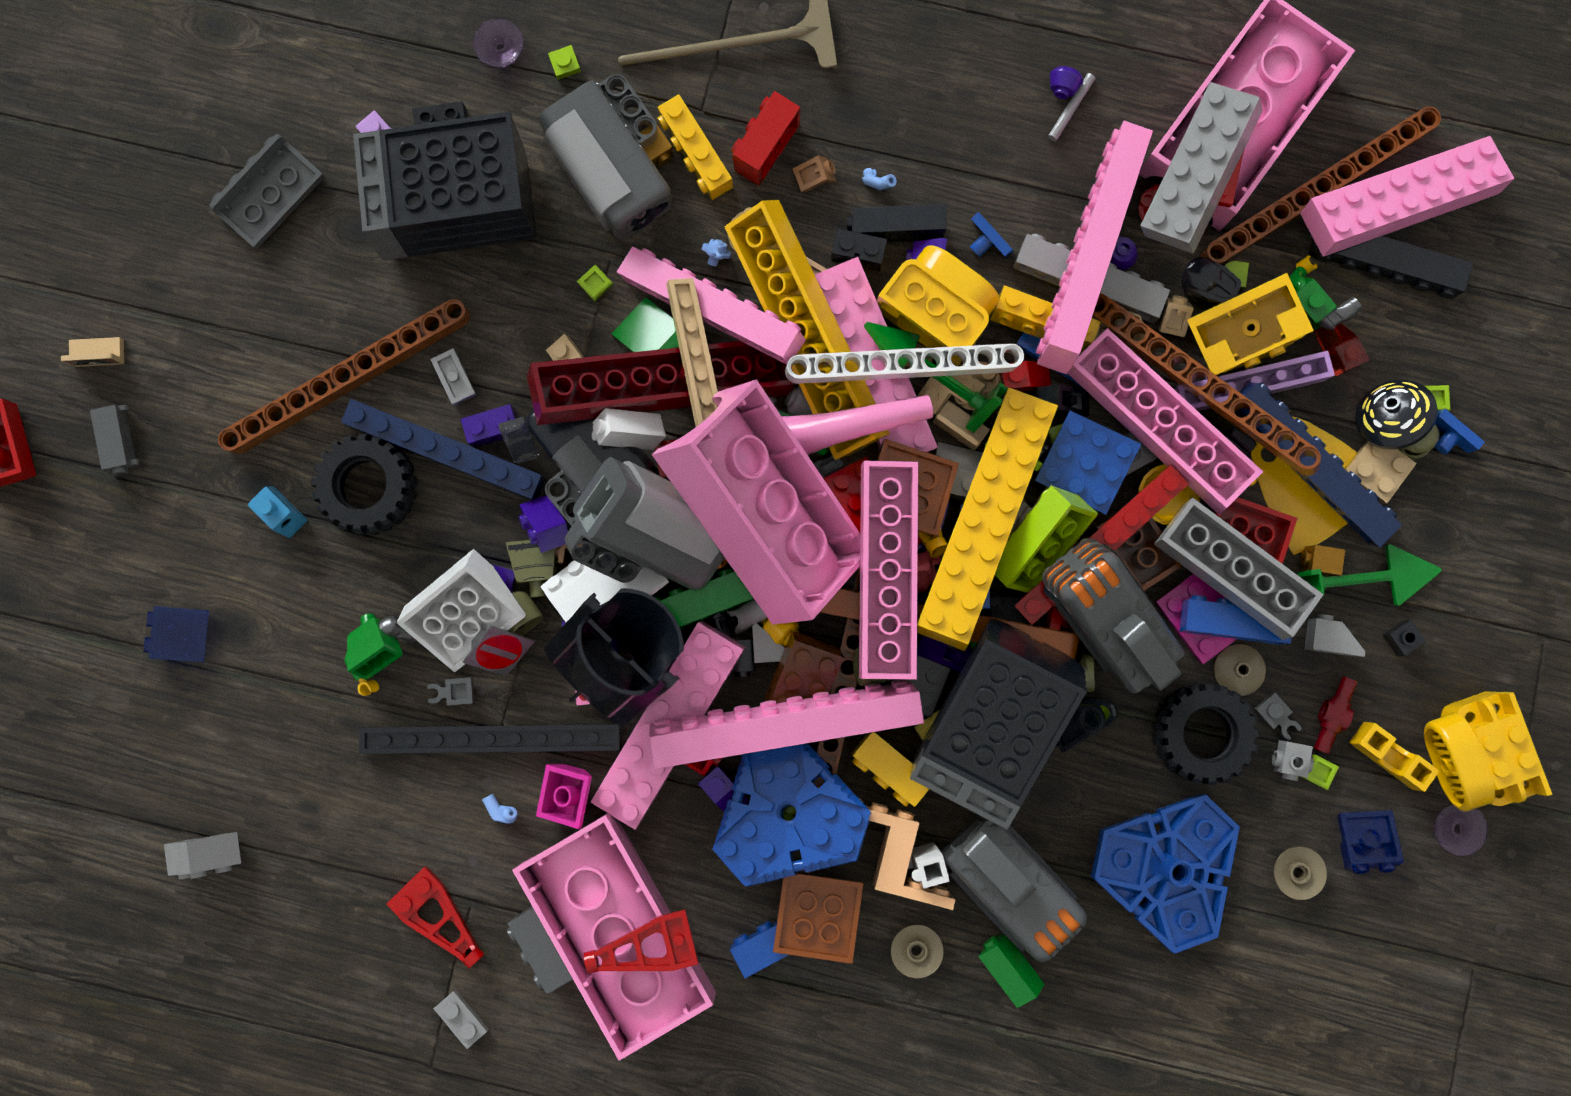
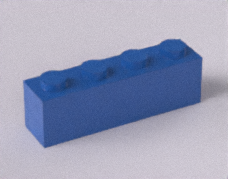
[1179,595,1291,645]
[730,921,788,978]

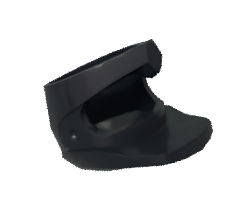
[1181,257,1241,305]

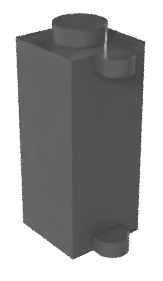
[90,405,140,476]

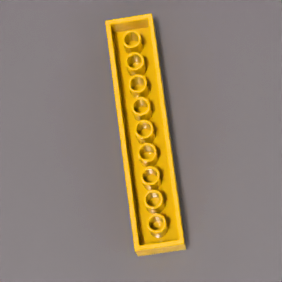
[724,200,890,460]
[917,387,1058,651]

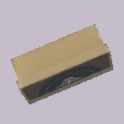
[61,337,124,367]

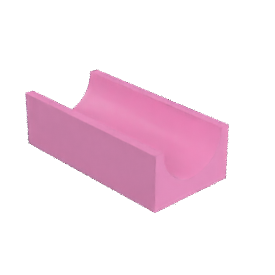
[1139,0,1355,231]
[652,379,860,624]
[512,813,716,1061]

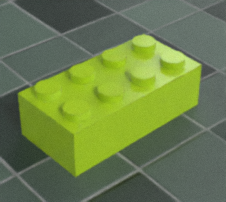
[995,485,1098,593]

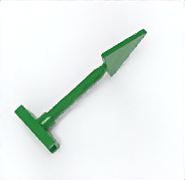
[864,322,1008,433]
[1295,544,1442,606]

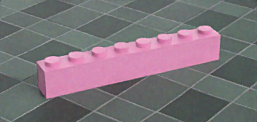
[617,246,806,365]

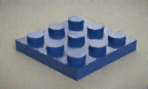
[1035,411,1141,515]

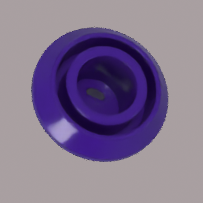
[1050,66,1083,99]
[1110,236,1138,270]

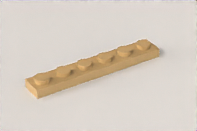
[666,278,718,427]

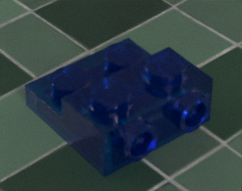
[143,606,209,662]
[1337,810,1404,874]

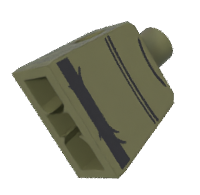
[506,540,558,598]

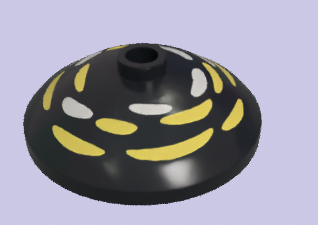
[1355,380,1438,449]

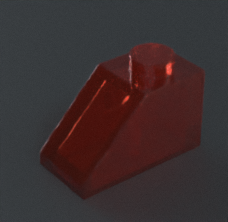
[1314,323,1370,376]

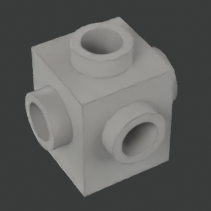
[1272,741,1314,781]

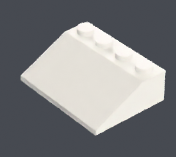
[397,549,526,672]
[540,554,669,622]

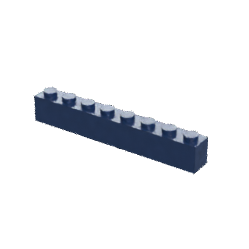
[1235,382,1402,548]
[341,399,546,500]

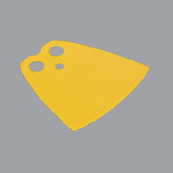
[1251,417,1357,555]

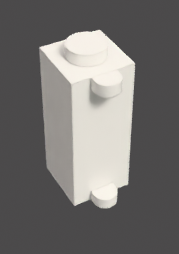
[592,408,666,450]
[908,842,949,888]

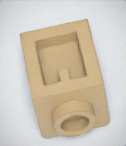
[1159,295,1194,337]

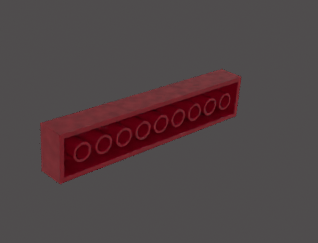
[527,341,796,425]

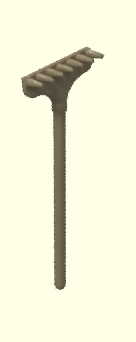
[618,0,837,71]

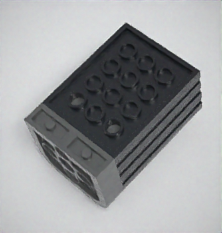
[353,111,537,261]
[910,619,1087,830]

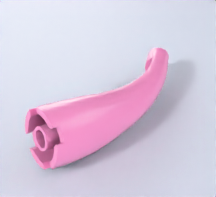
[782,395,933,455]

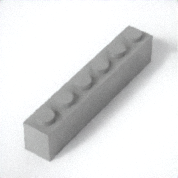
[1013,234,1170,324]

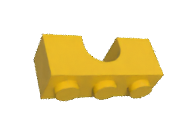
[1349,722,1440,792]

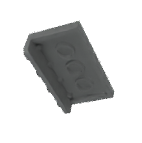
[209,134,325,250]

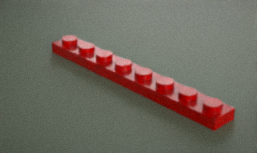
[1014,465,1189,625]

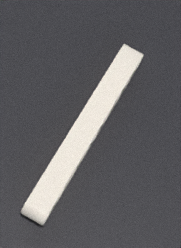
[785,344,1024,384]

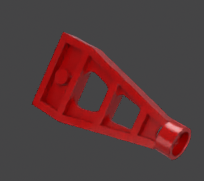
[386,866,484,969]
[584,909,699,974]

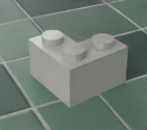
[164,832,241,879]

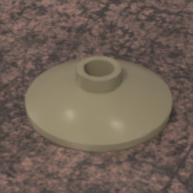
[1213,644,1266,696]
[1274,847,1327,900]
[891,924,943,978]

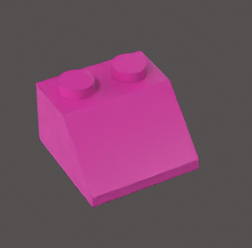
[536,764,592,829]

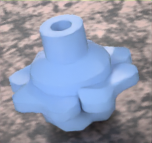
[702,239,731,266]

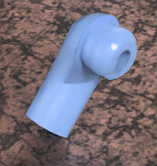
[862,168,897,191]
[482,794,518,824]

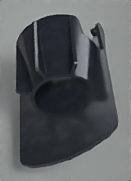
[544,588,684,726]

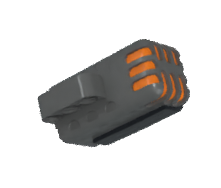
[1042,538,1185,693]
[940,815,1087,962]

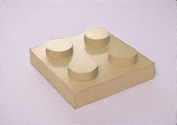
[1346,441,1417,505]

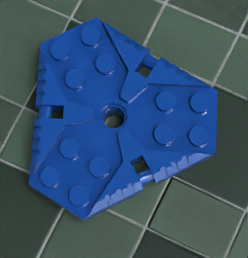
[712,743,872,887]
[1091,793,1240,954]

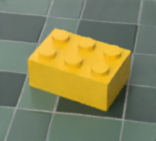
[851,732,929,807]

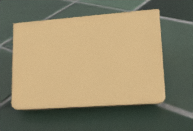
[933,400,990,451]

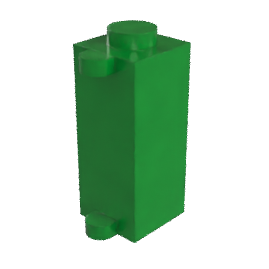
[978,934,1045,1008]

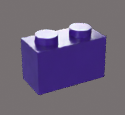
[461,404,518,448]
[518,495,568,553]

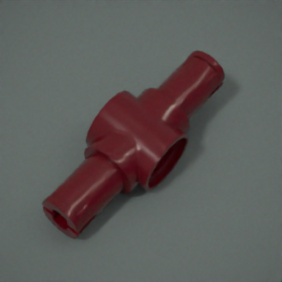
[1314,676,1358,754]

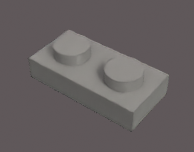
[430,348,477,406]
[433,989,489,1049]

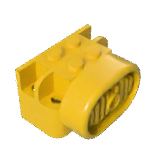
[877,245,1000,367]
[1187,273,1314,375]
[1424,691,1552,812]

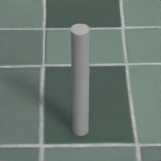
[1048,73,1096,141]

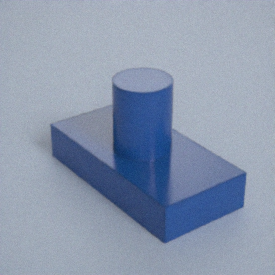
[969,212,1014,259]
[1435,409,1485,454]

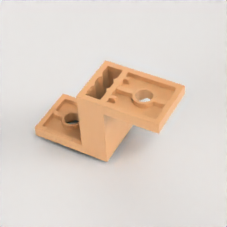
[859,798,956,910]

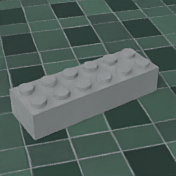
[1140,82,1263,254]
[1154,498,1323,640]

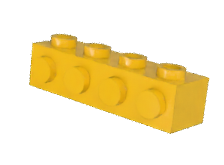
[657,94,733,200]
[990,285,1101,354]

